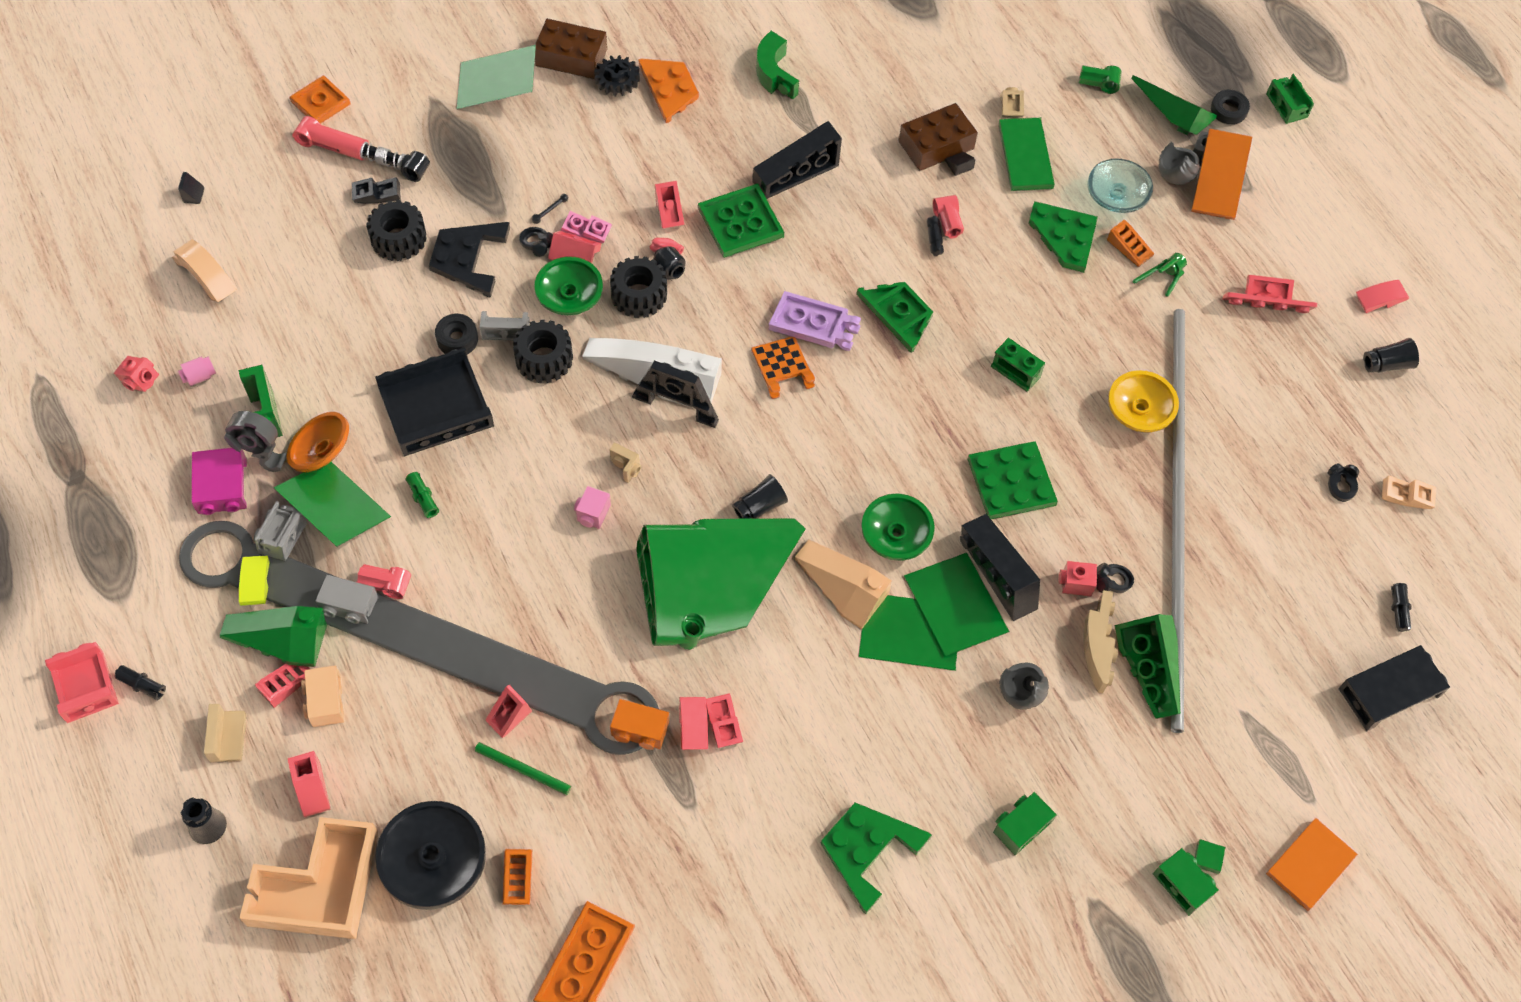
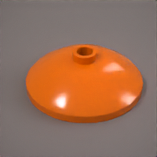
[287,412,349,472]

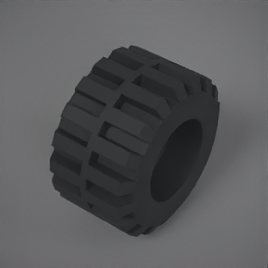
[366,200,427,261]
[610,256,667,318]
[513,320,573,383]

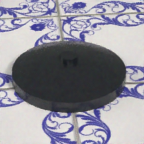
[376,801,486,910]

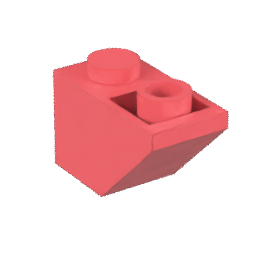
[287,751,331,817]

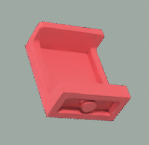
[45,642,119,723]

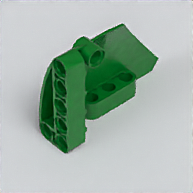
[636,518,806,650]

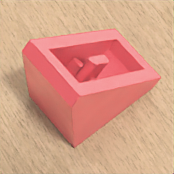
[485,685,532,738]

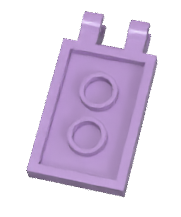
[769,291,861,351]

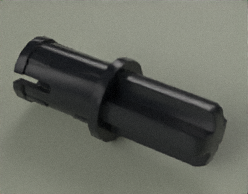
[1391,583,1412,632]
[115,665,166,700]

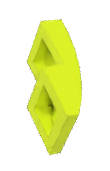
[239,555,270,606]

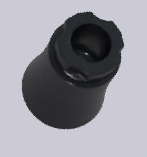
[1363,337,1419,373]
[732,474,788,519]
[181,797,227,844]

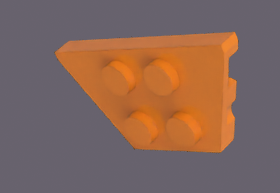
[638,58,699,123]

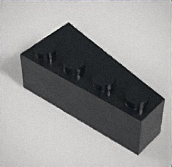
[752,121,842,199]
[960,514,1040,621]

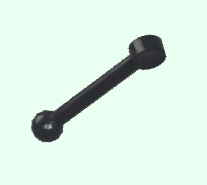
[532,194,569,224]

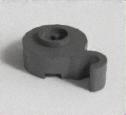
[224,411,287,472]

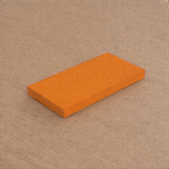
[1191,129,1253,220]
[533,901,635,1002]

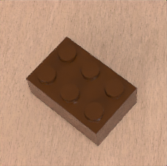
[535,18,607,79]
[898,103,978,171]

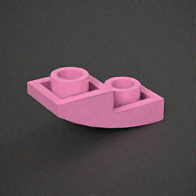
[561,211,612,243]

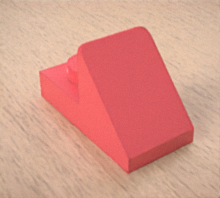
[655,181,684,229]

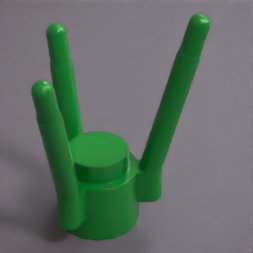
[1132,253,1187,297]

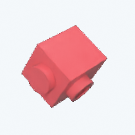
[1058,561,1097,596]

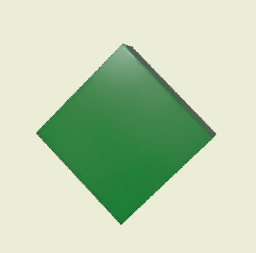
[1194,839,1226,874]

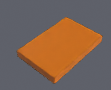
[1266,818,1358,911]

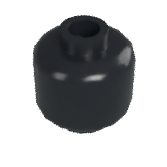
[653,246,686,280]

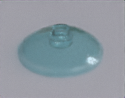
[1088,158,1153,213]

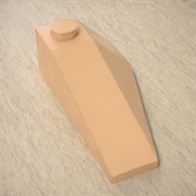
[795,539,892,629]

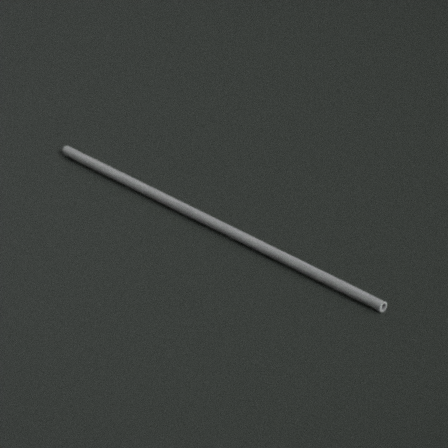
[1171,309,1185,733]

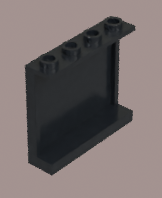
[375,348,494,457]

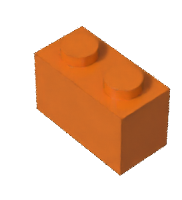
[610,699,670,750]

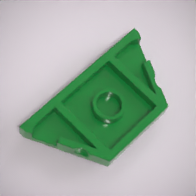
[856,282,933,353]

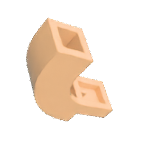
[172,239,237,302]

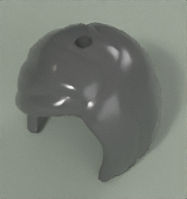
[1158,142,1200,185]
[999,662,1049,710]

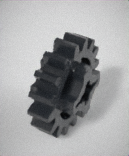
[594,55,640,96]

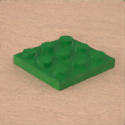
[698,183,785,258]
[967,441,1058,519]

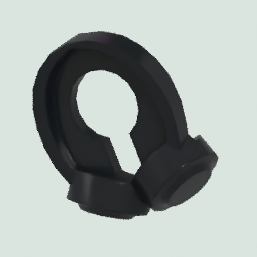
[519,227,553,257]
[1328,463,1359,502]
[1096,563,1134,593]

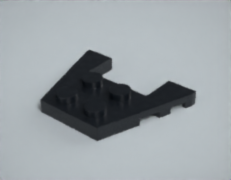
[429,222,510,297]
[632,360,719,428]

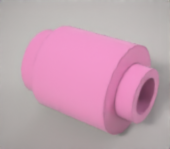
[178,356,216,386]

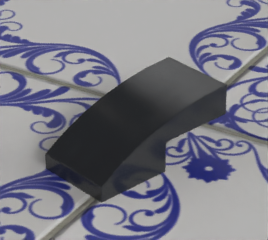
[352,177,401,204]

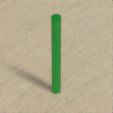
[475,742,571,795]

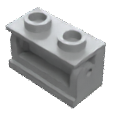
[254,501,307,561]
[316,575,378,624]

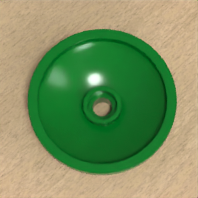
[534,257,603,315]
[861,493,935,561]

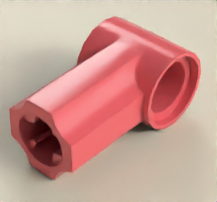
[933,195,964,238]
[357,564,411,599]

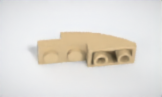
[1083,590,1118,693]

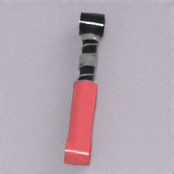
[293,116,430,182]

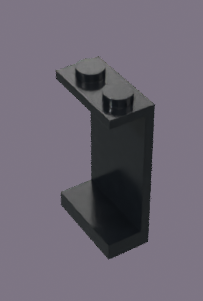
[1338,645,1450,732]

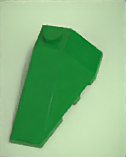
[1131,75,1217,136]
[220,606,327,667]
[1115,614,1181,719]

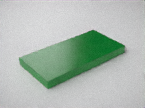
[998,117,1055,191]

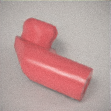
[650,237,684,254]

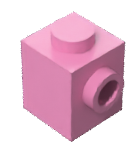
[574,486,611,529]

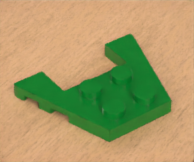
[821,802,932,914]

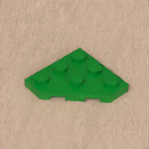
[1029,201,1098,273]

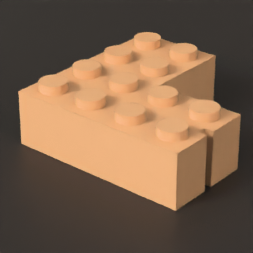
[240,817,379,939]

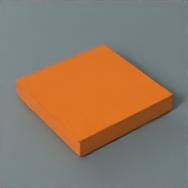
[289,75,351,124]

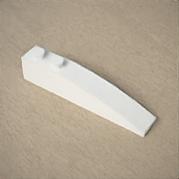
[582,338,722,406]

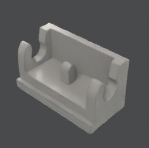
[480,311,530,341]

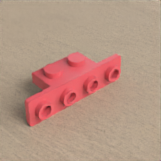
[1223,275,1317,313]

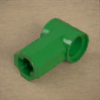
[1078,65,1122,94]

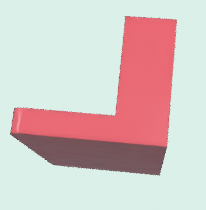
[548,230,602,263]

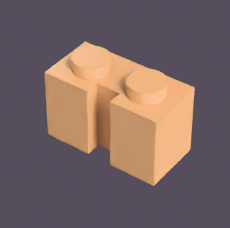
[301,665,344,727]

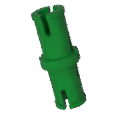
[405,472,439,518]

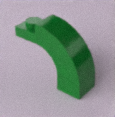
[756,30,799,99]

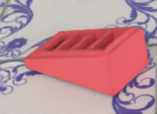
[255,664,310,708]

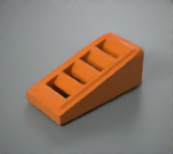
[1107,220,1154,267]
[503,849,533,905]

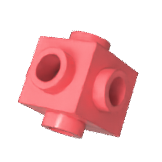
[114,356,159,392]

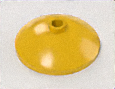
[1108,370,1179,432]

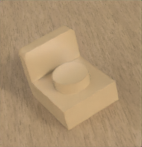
[1000,87,1024,118]
[609,442,641,483]

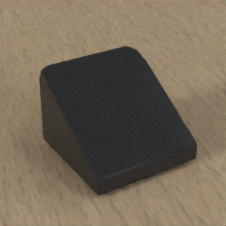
[945,152,976,176]
[178,172,205,204]

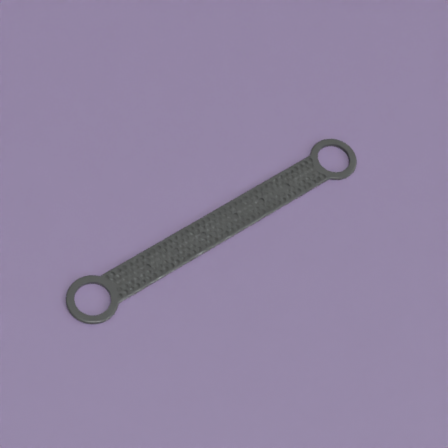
[179,521,659,755]

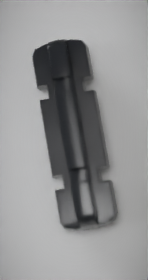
[927,216,944,256]

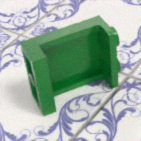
[238,365,283,437]

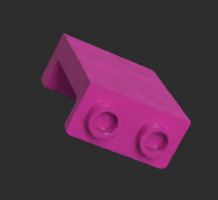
[192,448,247,515]

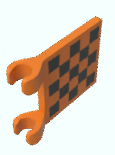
[751,337,815,399]

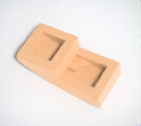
[1382,476,1436,509]

